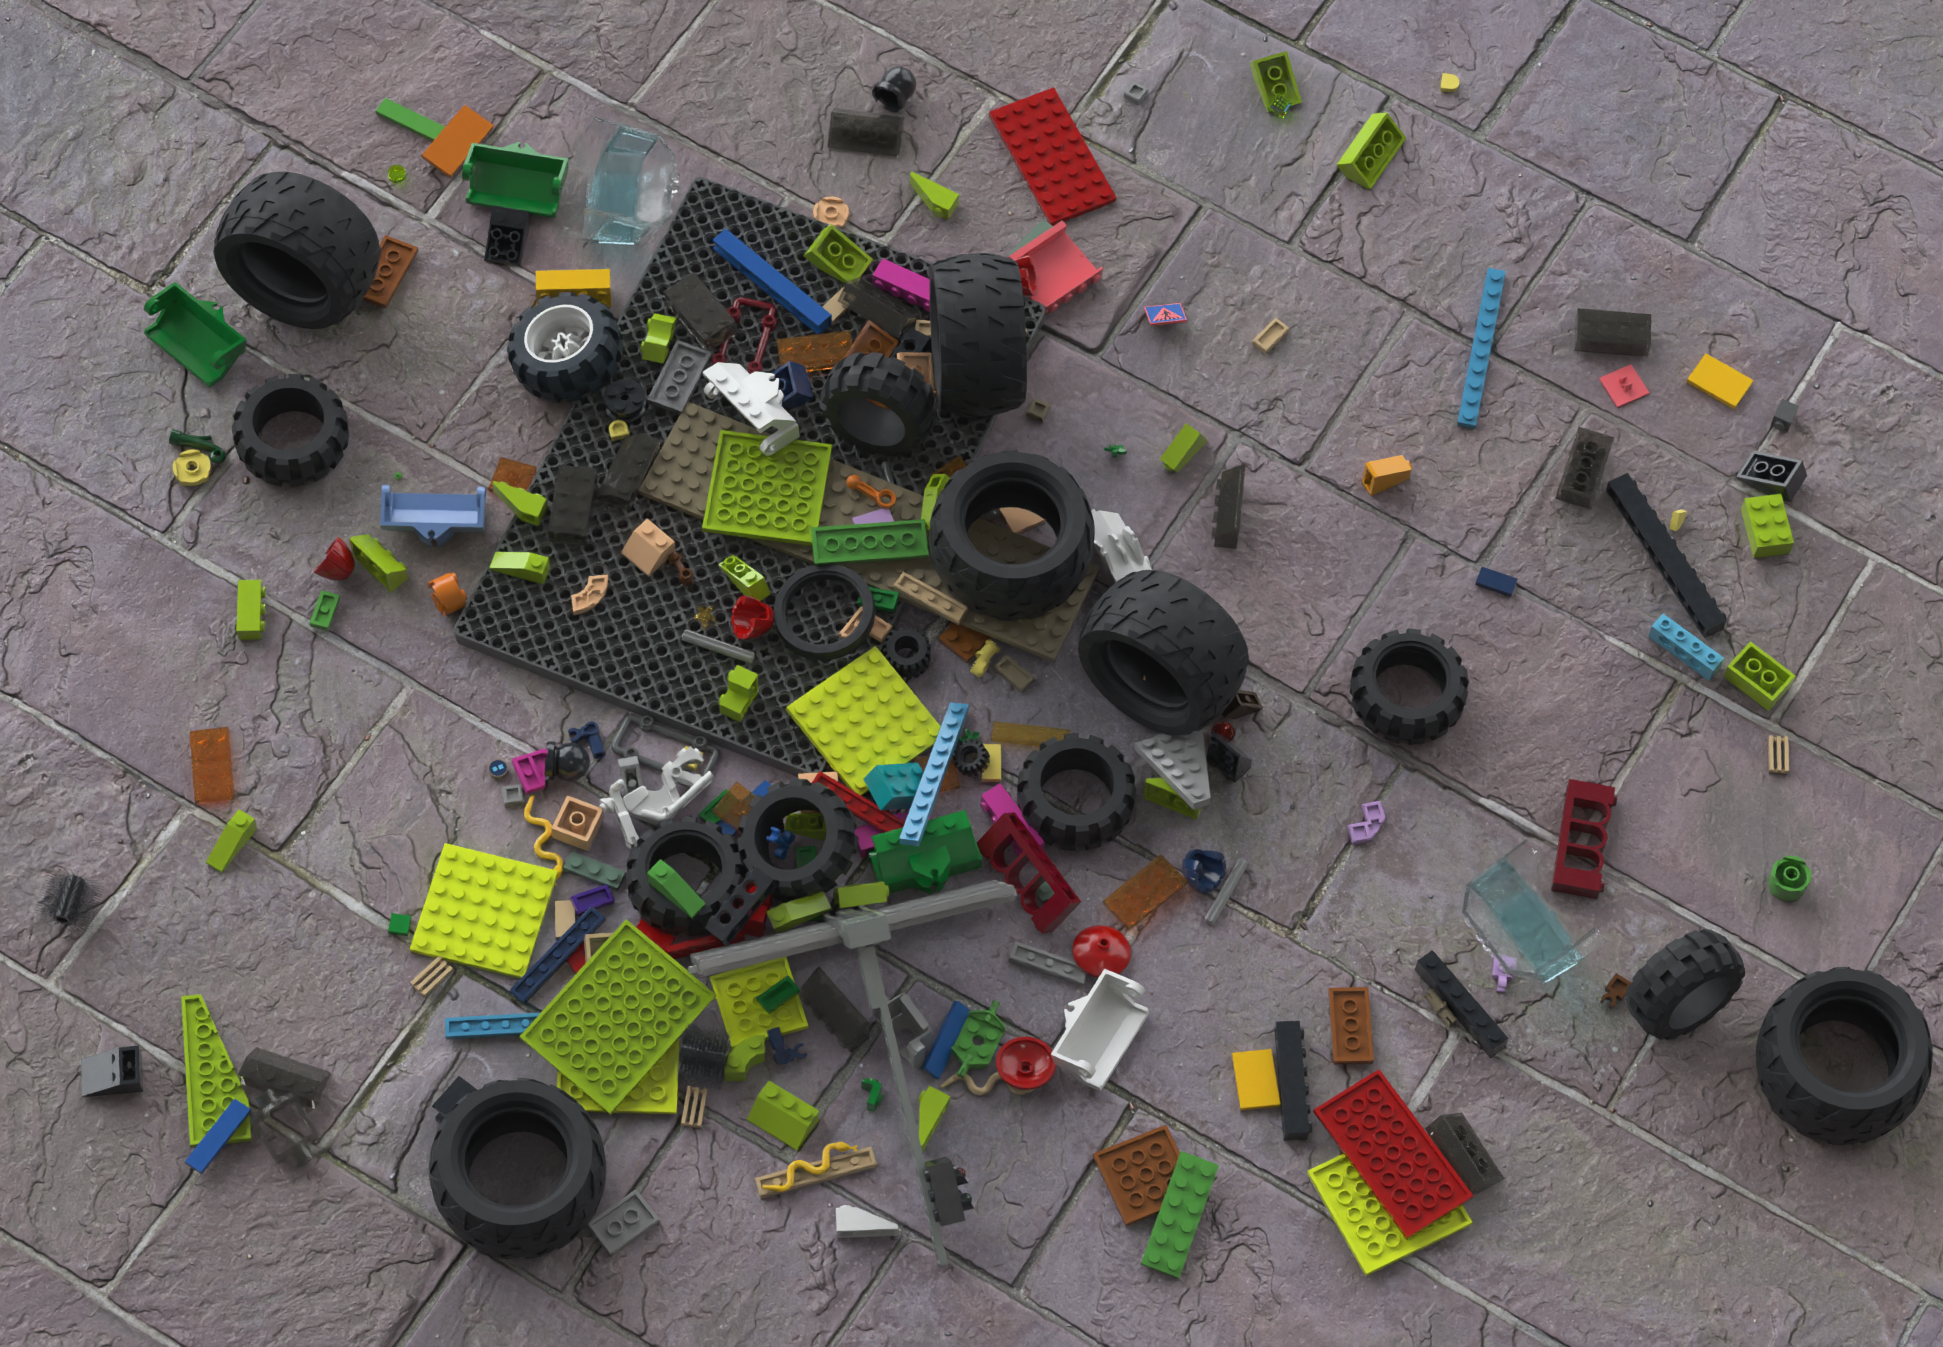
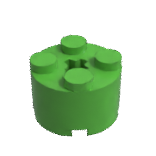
[1768,856,1811,901]

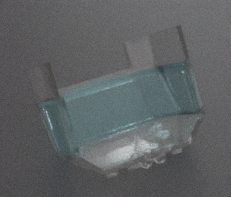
[562,116,680,245]
[1462,839,1607,984]

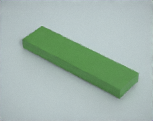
[376,98,445,142]

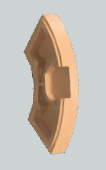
[571,575,608,615]

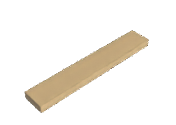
[755,1147,877,1199]

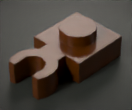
[1600,973,1631,1010]

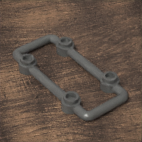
[611,715,720,785]

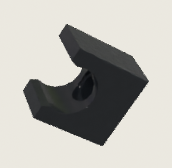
[432,1076,477,1124]

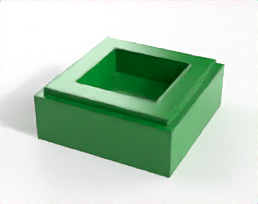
[388,913,412,936]

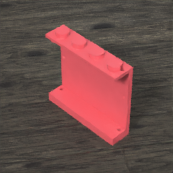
[1008,221,1103,314]

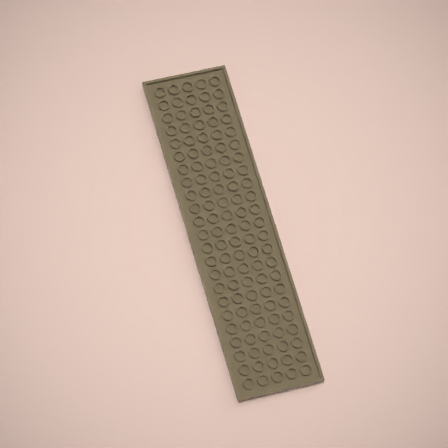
[639,402,1100,663]

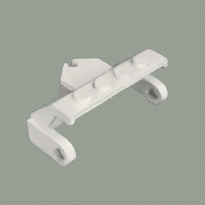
[703,362,800,456]
[1091,509,1152,582]
[1051,969,1150,1091]

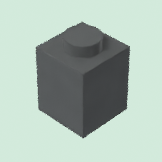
[1771,399,1799,432]

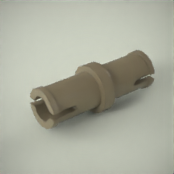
[1424,989,1458,1028]

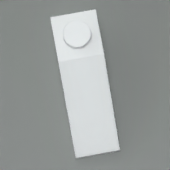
[836,1205,898,1238]

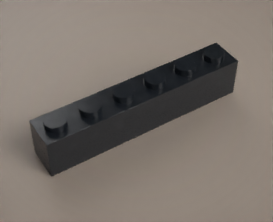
[1415,950,1509,1058]
[1274,1021,1312,1141]

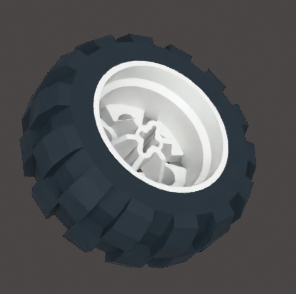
[507,292,623,403]

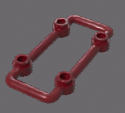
[712,297,777,374]

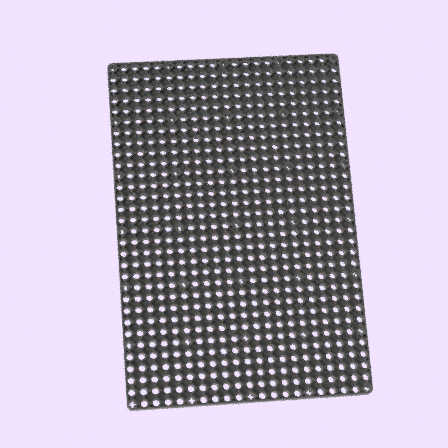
[454,177,1045,777]

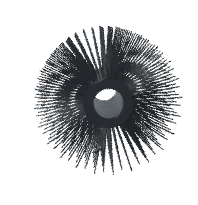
[34,868,103,931]
[676,1023,731,1089]

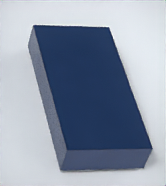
[1475,567,1517,597]

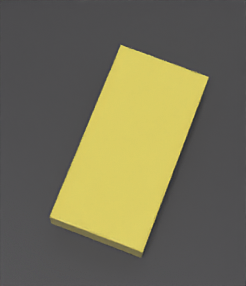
[982,744,1001,782]

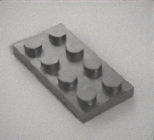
[647,340,712,415]

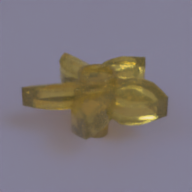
[693,606,716,628]

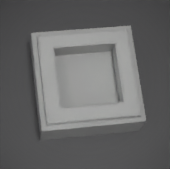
[1124,81,1148,105]
[502,784,524,807]

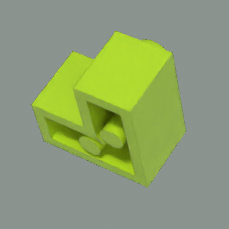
[718,665,759,722]

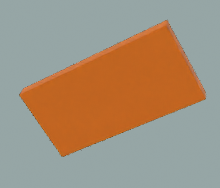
[421,104,494,178]

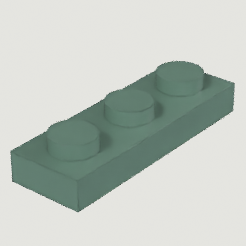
[563,851,626,891]

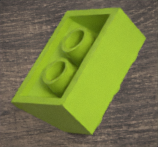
[349,534,408,592]
[747,1080,819,1151]

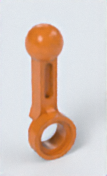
[846,475,896,509]

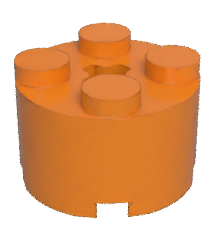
[427,572,468,617]

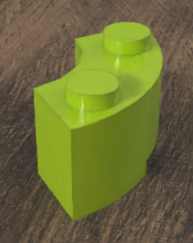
[640,313,676,363]
[725,1034,765,1081]

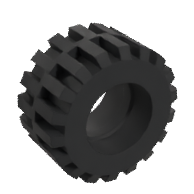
[883,627,931,680]

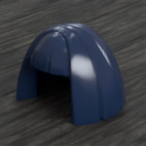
[1182,849,1226,893]

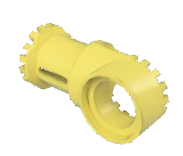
[970,640,1000,678]

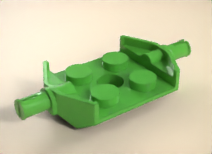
[951,1000,1006,1078]

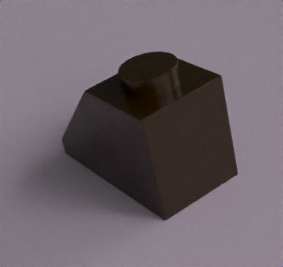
[1222,690,1263,719]

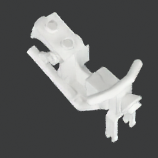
[599,746,714,849]

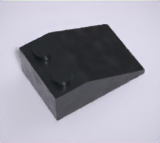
[1736,450,1807,502]

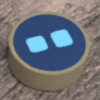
[488,759,508,780]

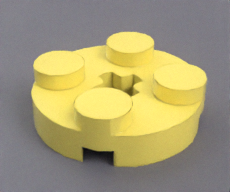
[173,450,212,486]

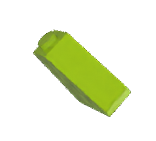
[1160,423,1208,473]
[833,881,889,908]

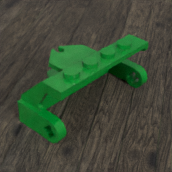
[462,142,568,218]
[144,282,247,388]
[868,810,982,895]

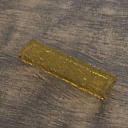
[992,721,1070,747]

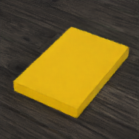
[1686,353,1754,410]
[1232,1049,1280,1111]

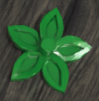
[1104,444,1127,458]
[958,728,980,743]

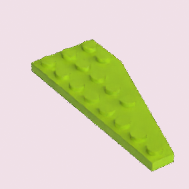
[181,994,252,1148]

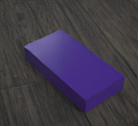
[570,884,615,916]

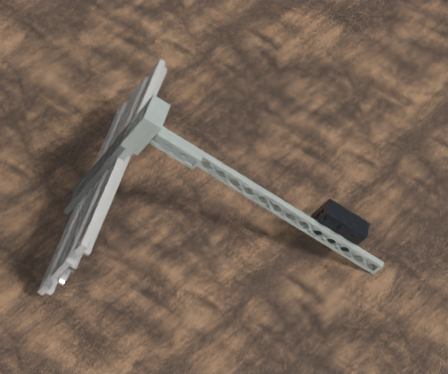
[688,880,1017,1266]

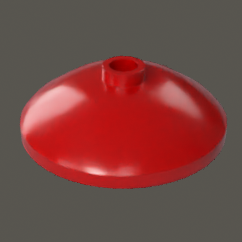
[1072,925,1131,978]
[996,1037,1056,1090]

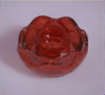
[1211,722,1235,741]

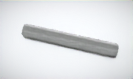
[682,630,755,663]
[1204,858,1248,925]

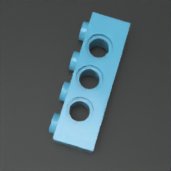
[1648,614,1724,681]

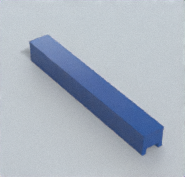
[713,228,832,336]

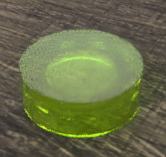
[388,165,406,183]

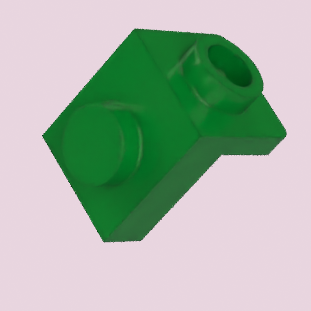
[861,1078,883,1112]

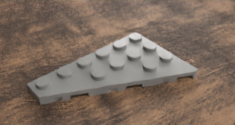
[1135,729,1211,810]

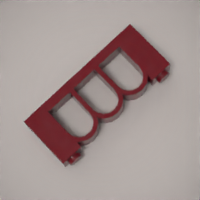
[1551,779,1618,899]
[977,812,1081,933]

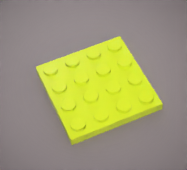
[710,956,808,1050]

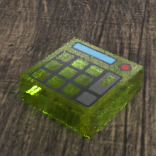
[1268,93,1293,119]

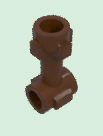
[668,552,694,586]

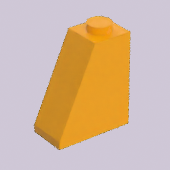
[1362,455,1412,496]

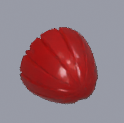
[1014,255,1037,296]
[313,537,355,581]
[731,596,774,640]

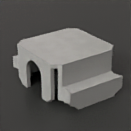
[873,993,932,1069]

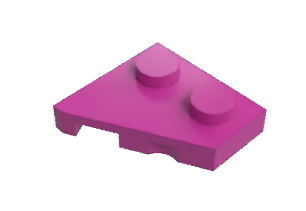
[511,748,548,794]

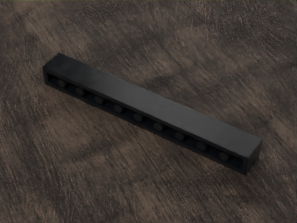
[1606,473,1727,638]

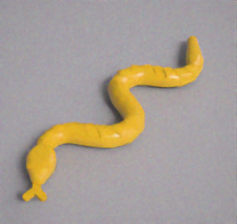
[524,795,563,886]
[762,1142,858,1192]

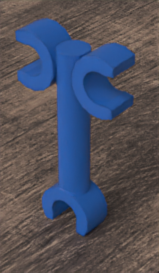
[766,827,795,860]

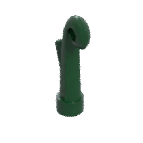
[169,429,227,464]

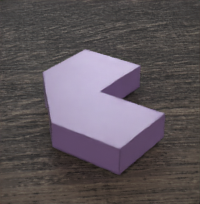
[1347,801,1386,845]

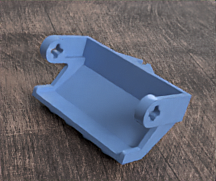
[380,485,486,548]

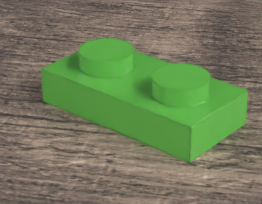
[310,590,340,631]

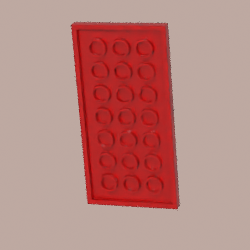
[989,87,1117,226]
[1313,1069,1473,1240]

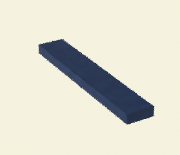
[509,906,606,1005]

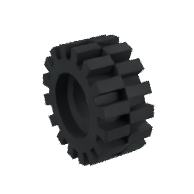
[952,739,990,777]

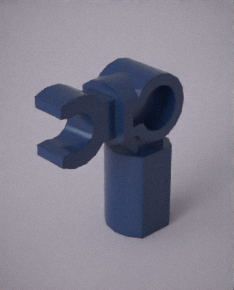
[568,721,606,759]
[767,1027,807,1065]

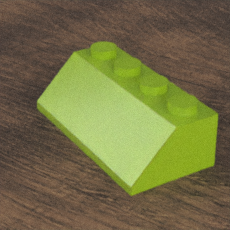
[1336,112,1406,189]

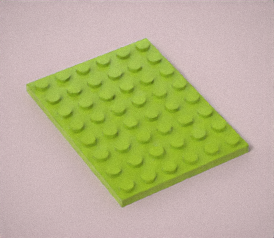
[519,919,716,1115]

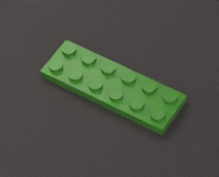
[811,519,929,565]
[1140,1151,1219,1279]

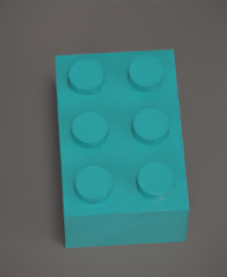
[864,763,923,811]

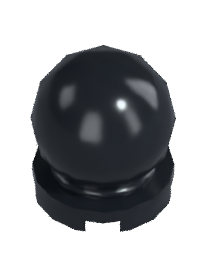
[872,66,916,113]
[545,741,590,781]

